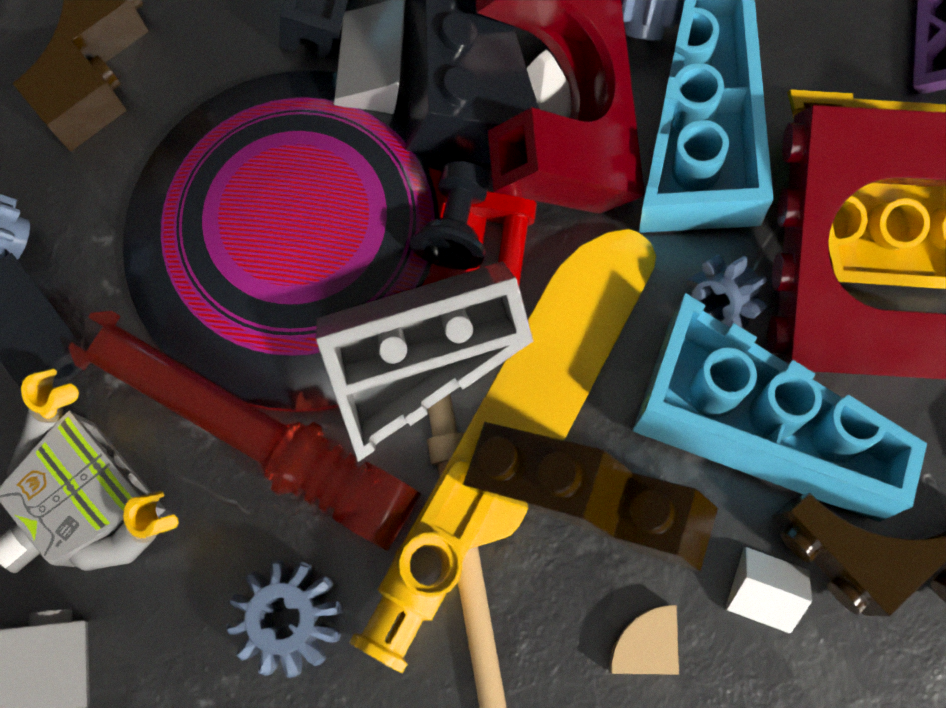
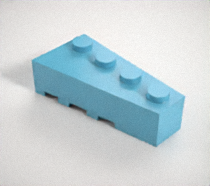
[639,0,773,233]
[633,293,927,522]

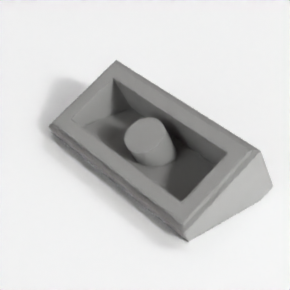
[334,0,405,114]

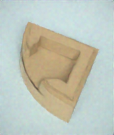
[609,605,679,674]

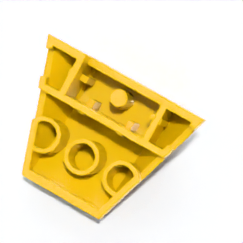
[787,90,946,289]

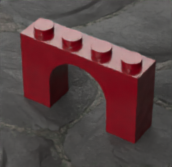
[476,0,645,214]
[767,105,946,379]

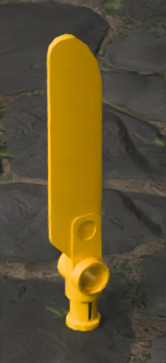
[349,229,656,674]

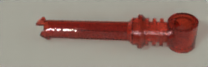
[68,311,422,551]

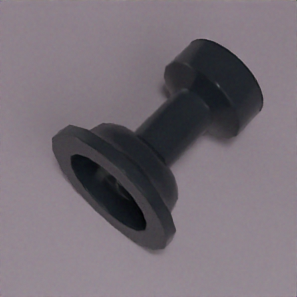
[410,161,491,270]

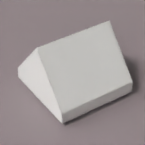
[725,547,812,633]

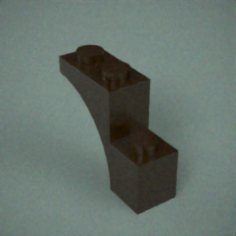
[12,0,149,152]
[463,422,718,571]
[772,493,946,616]

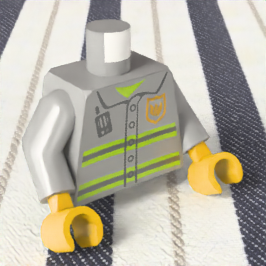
[0,368,178,573]

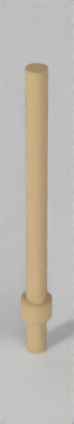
[427,393,507,708]

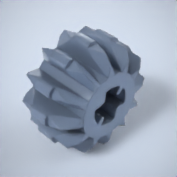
[227,560,344,678]

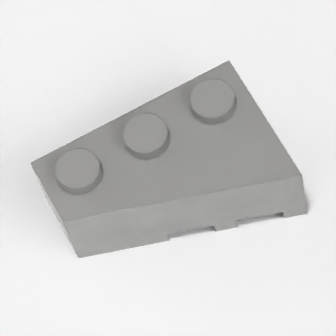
[316,261,533,462]
[0,609,90,708]

